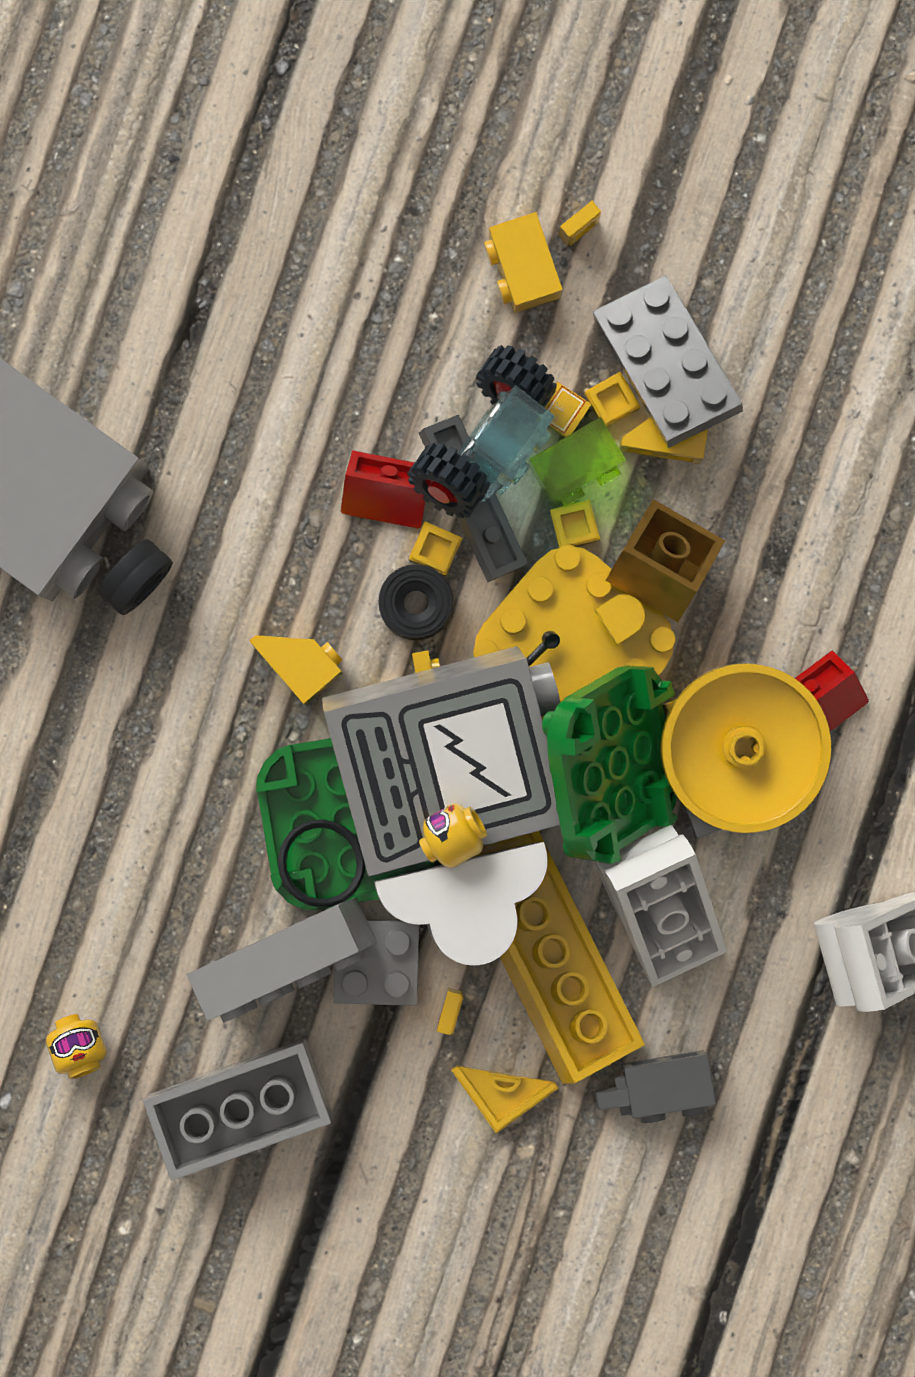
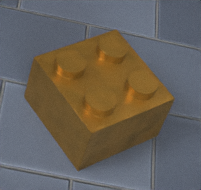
[605,499,725,623]

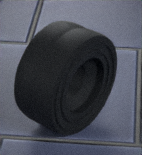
[98,539,173,615]
[378,564,453,640]

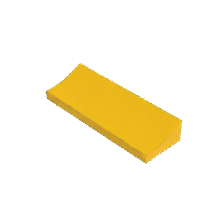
[472,831,645,1084]

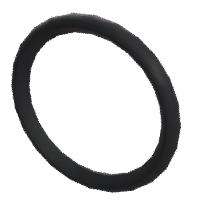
[278,819,365,908]

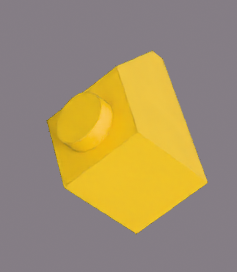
[618,418,708,464]
[249,635,343,705]

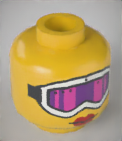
[419,803,487,868]
[46,1014,107,1079]

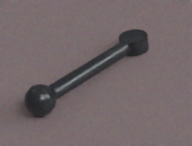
[526,631,560,666]

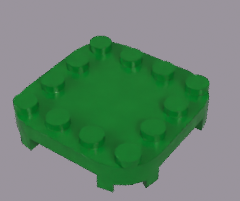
[542,665,678,864]
[256,738,435,910]

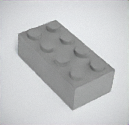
[186,897,377,1023]
[143,1038,334,1181]

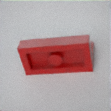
[340,450,426,529]
[795,650,869,731]

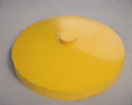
[661,663,831,833]

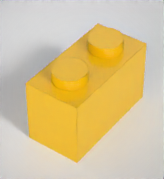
[483,212,563,314]

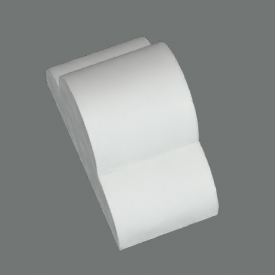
[595,825,728,987]
[374,842,547,965]
[814,892,915,1012]

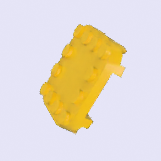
[473,545,675,721]

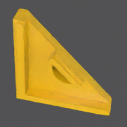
[451,1065,559,1133]

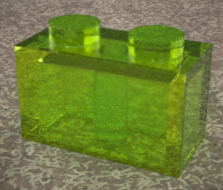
[528,417,626,507]

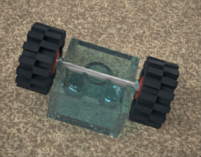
[407,345,557,518]

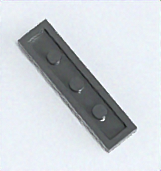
[419,414,528,582]

